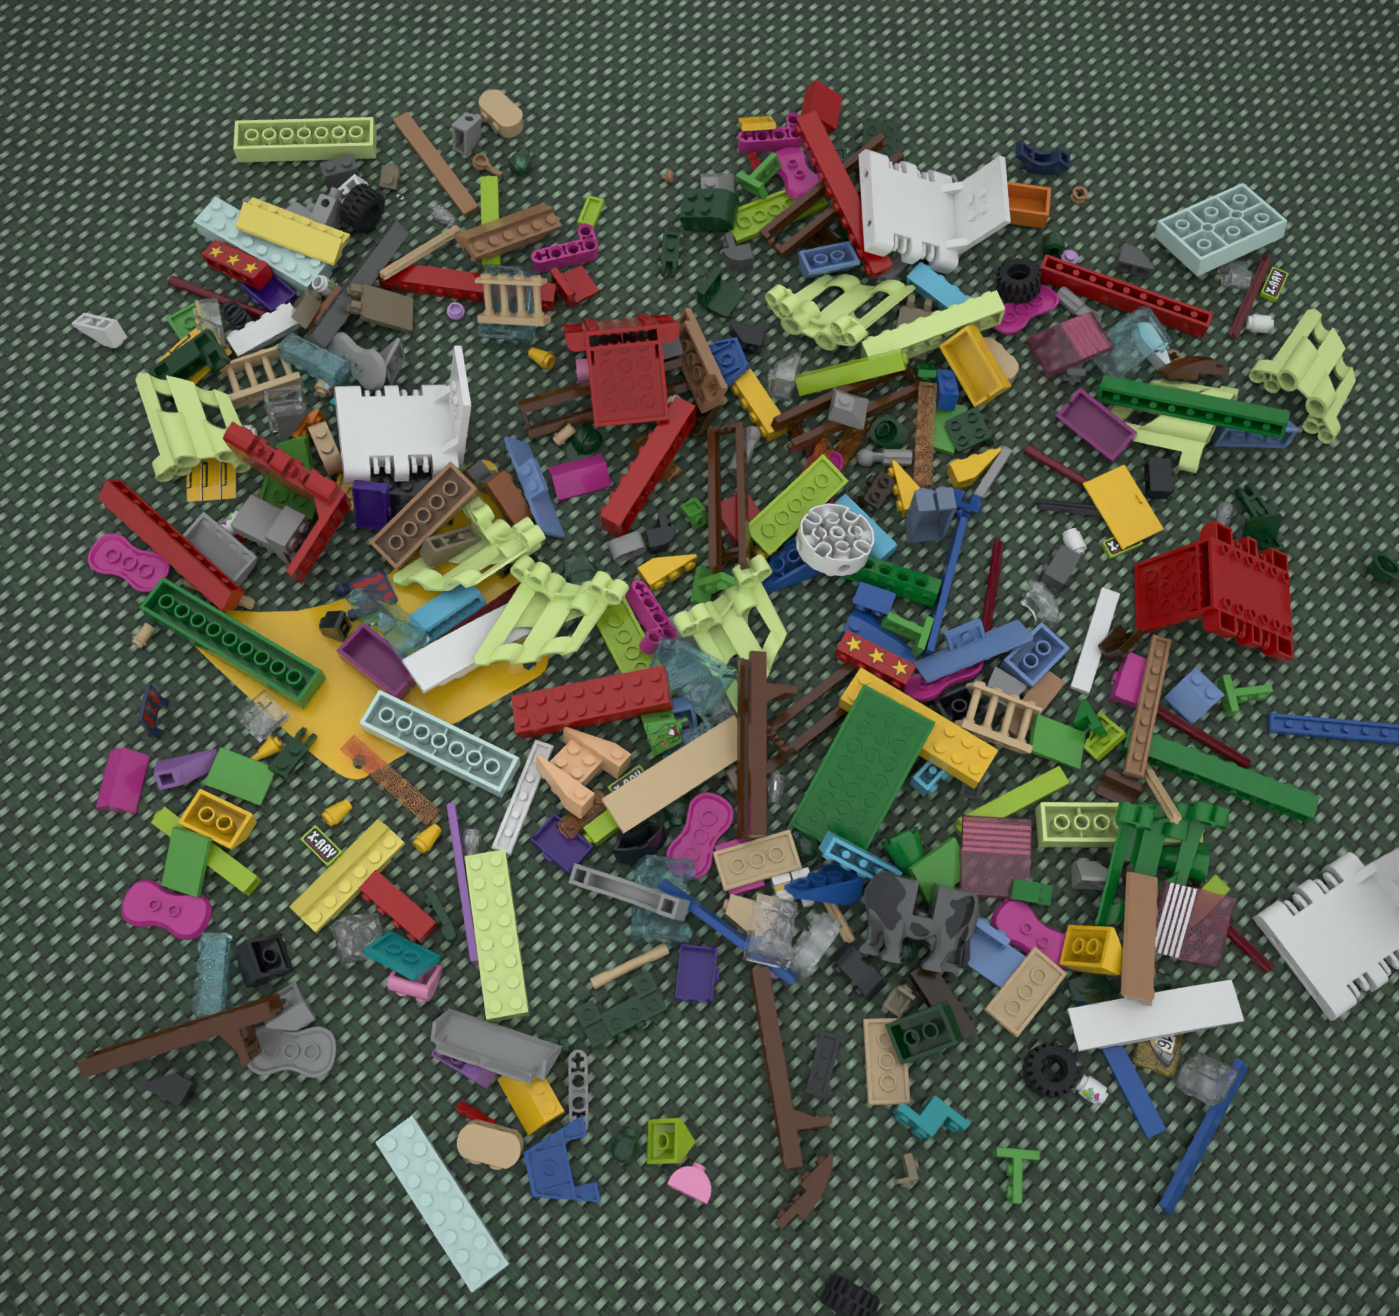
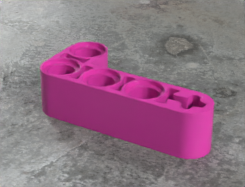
[737,113,802,153]
[531,223,598,273]
[625,580,677,655]

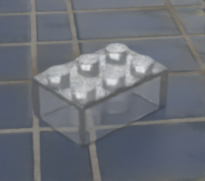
[743,893,798,969]
[784,911,843,982]

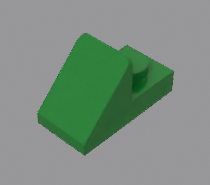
[914,361,937,387]
[1073,698,1108,739]
[1010,879,1053,906]

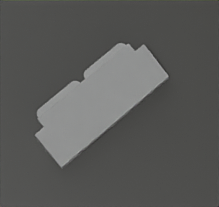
[431,1008,562,1084]

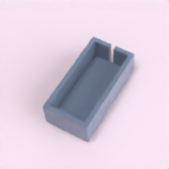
[904,486,957,544]

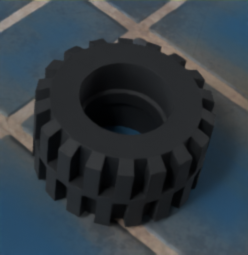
[340,183,385,233]
[996,258,1041,304]
[1022,1042,1080,1098]
[819,1274,881,1316]

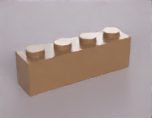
[998,670,1065,739]

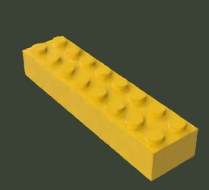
[838,668,998,789]

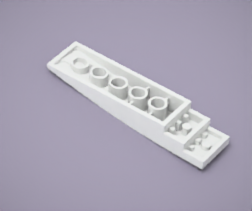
[402,603,533,694]
[1068,980,1244,1052]

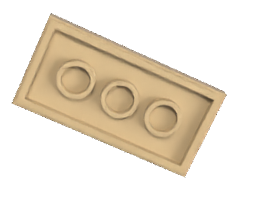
[713,829,802,892]
[984,947,1067,1038]
[863,1018,910,1105]

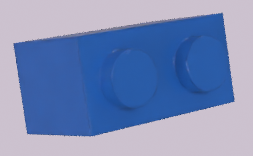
[931,369,959,411]
[852,582,896,618]

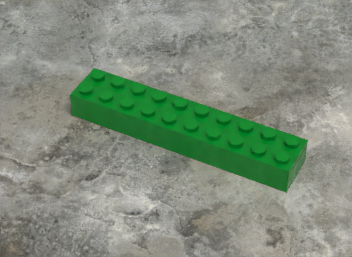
[139,577,326,709]

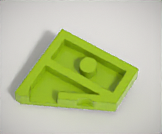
[1084,711,1127,762]

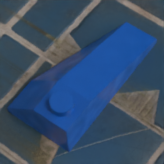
[761,536,820,594]
[840,609,916,663]
[784,862,863,905]

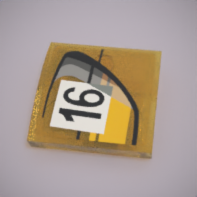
[1132,1034,1183,1078]

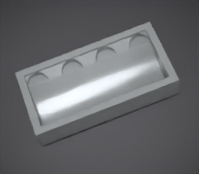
[183,512,258,586]

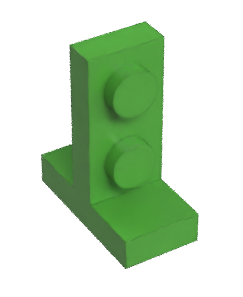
[736,152,782,200]
[690,566,737,605]
[880,612,934,657]
[1216,674,1273,717]
[993,1147,1040,1204]

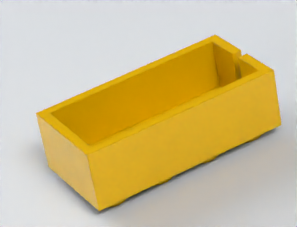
[939,325,1012,407]

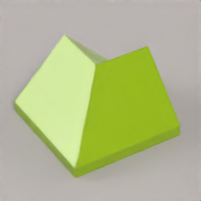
[647,1118,696,1164]

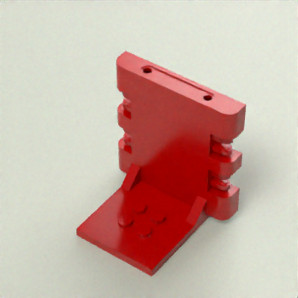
[563,313,679,427]
[223,421,352,584]
[1134,521,1294,662]

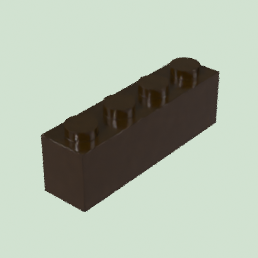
[907,967,978,1047]

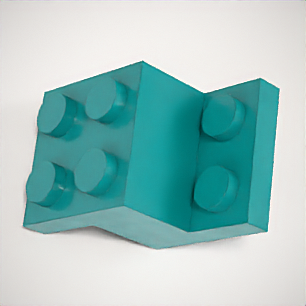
[892,1095,970,1140]

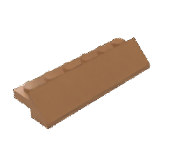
[454,204,562,261]
[678,308,728,413]
[1121,872,1159,1006]

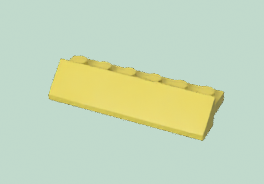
[236,197,350,266]
[289,819,405,933]

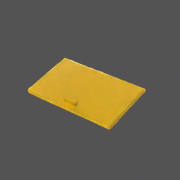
[1083,465,1164,550]

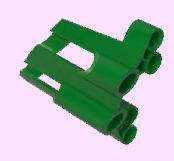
[1095,801,1230,927]

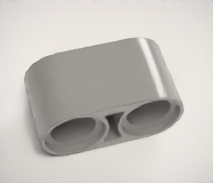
[608,531,647,562]

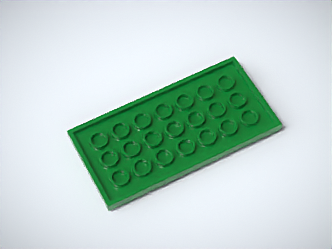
[789,684,936,851]

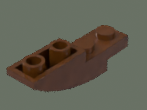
[1157,356,1230,382]
[775,1153,834,1230]

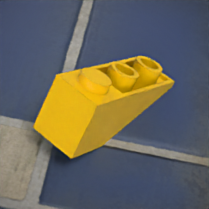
[947,448,1001,489]
[888,460,921,518]
[637,554,697,592]

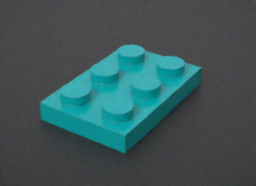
[364,930,440,981]

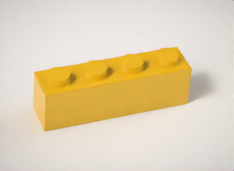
[730,368,787,442]

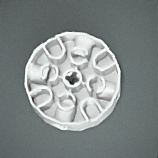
[795,503,875,576]

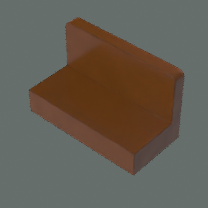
[1095,768,1145,803]

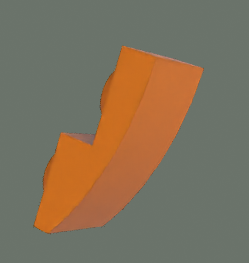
[291,408,326,440]

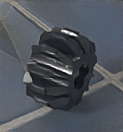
[220,300,252,331]

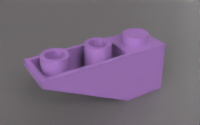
[153,749,218,790]
[431,1047,497,1089]

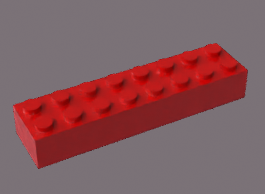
[599,396,696,538]
[511,665,674,739]

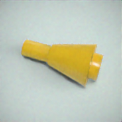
[250,735,283,761]

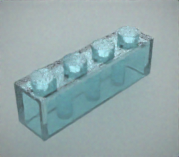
[277,332,352,386]
[192,933,232,1018]

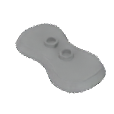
[328,332,386,392]
[247,1025,336,1078]

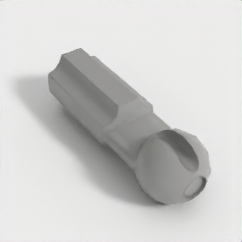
[1057,287,1101,328]
[727,426,761,477]
[857,448,912,466]

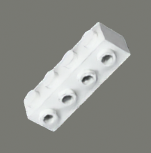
[226,303,302,358]

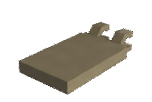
[346,283,413,333]
[896,294,933,362]

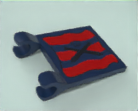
[335,569,398,622]
[137,683,169,738]

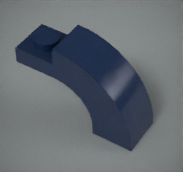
[1015,140,1070,175]

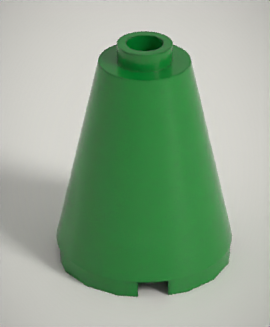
[881,826,924,877]
[1158,843,1210,884]

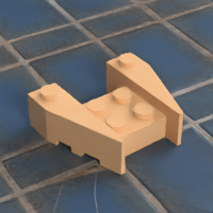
[536,727,631,819]

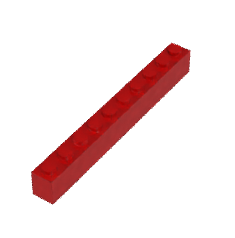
[794,110,893,279]
[1040,254,1214,338]
[378,261,558,312]
[98,479,244,611]

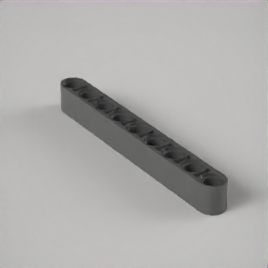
[306,219,409,351]

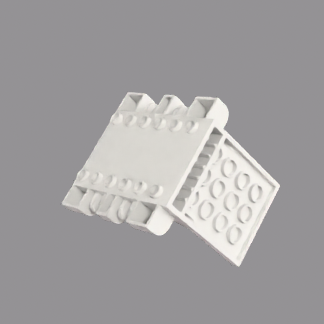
[859,149,1010,274]
[334,346,471,483]
[1252,847,1399,1021]

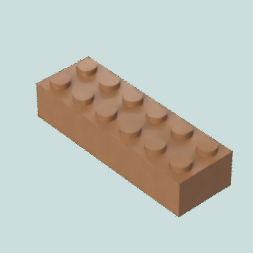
[369,461,480,570]

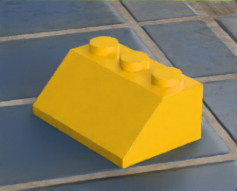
[178,789,257,850]
[1059,925,1123,976]
[497,1075,565,1136]

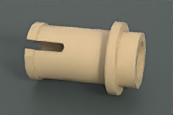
[553,423,576,446]
[132,623,155,648]

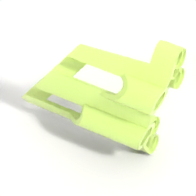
[765,274,915,350]
[1249,309,1356,444]
[135,373,251,482]
[1111,378,1239,473]
[393,496,546,591]
[473,554,629,666]
[672,555,787,712]

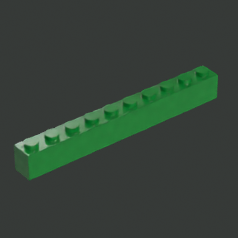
[1097,375,1290,439]
[1119,726,1320,823]

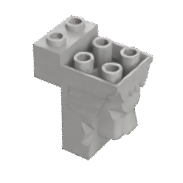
[230,495,309,566]

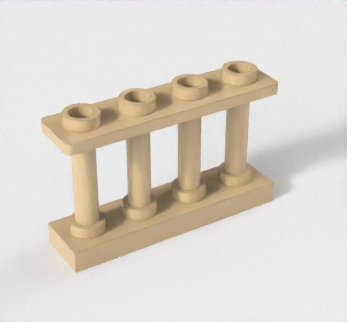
[475,273,551,326]
[220,342,304,410]
[955,680,1043,754]

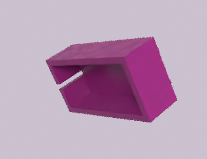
[1056,388,1137,464]
[336,622,417,700]

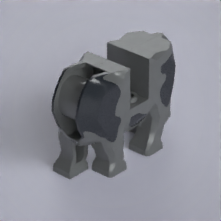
[857,871,980,974]

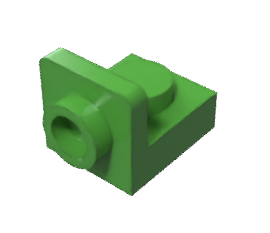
[680,497,708,530]

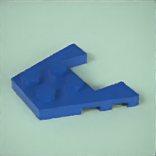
[708,337,750,387]
[524,1116,601,1203]

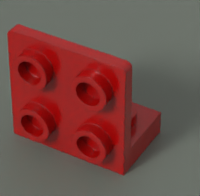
[550,265,599,308]

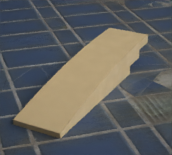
[601,715,737,834]

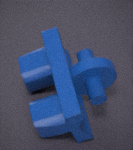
[954,488,983,520]

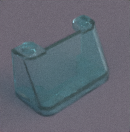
[478,264,540,344]
[1083,306,1173,379]
[345,588,430,663]
[649,637,738,716]
[630,854,696,943]

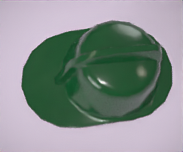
[869,416,909,449]
[566,425,602,461]
[1366,551,1399,582]

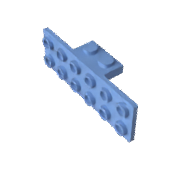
[504,436,565,538]
[913,618,1033,683]
[967,917,1026,988]

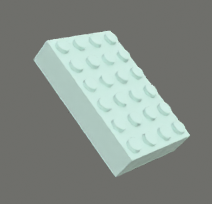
[1155,183,1287,276]

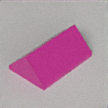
[548,454,611,502]
[96,747,150,814]

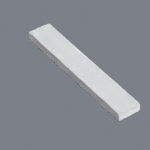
[1070,587,1120,695]
[492,739,554,856]

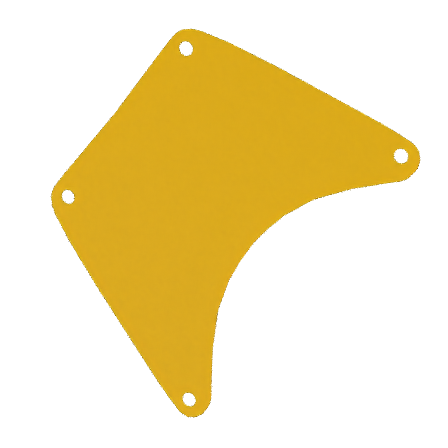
[194,460,549,779]

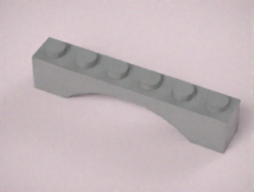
[568,863,690,921]

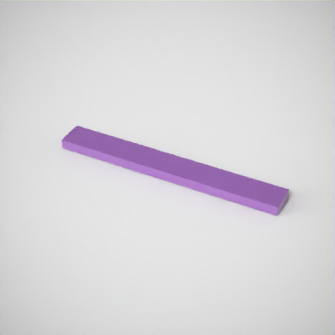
[447,802,479,965]

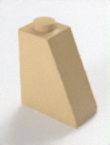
[722,894,778,950]

